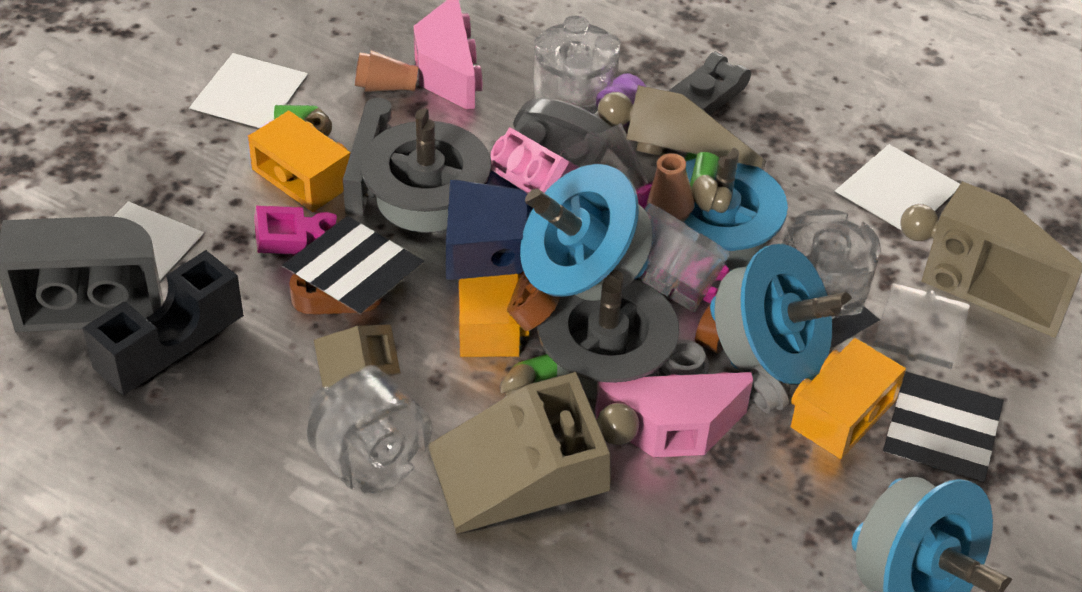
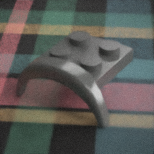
[491,98,634,172]

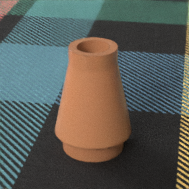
[355,50,418,92]
[647,153,695,225]

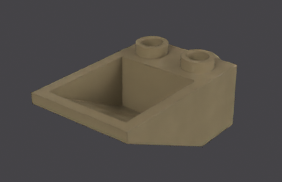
[598,85,766,169]
[900,181,1082,338]
[428,372,639,534]

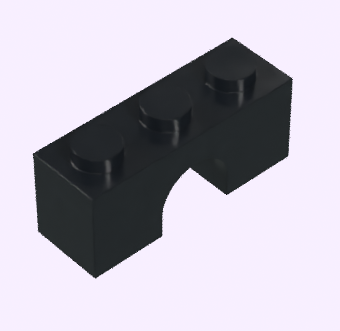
[82,250,244,396]

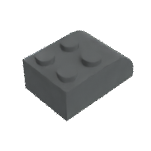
[0,216,164,332]

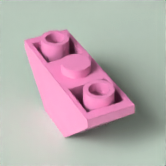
[413,0,482,110]
[490,127,580,194]
[595,372,753,458]

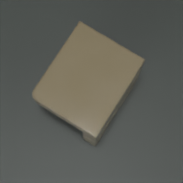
[314,324,401,388]

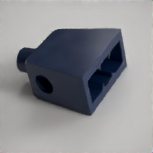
[446,180,528,280]

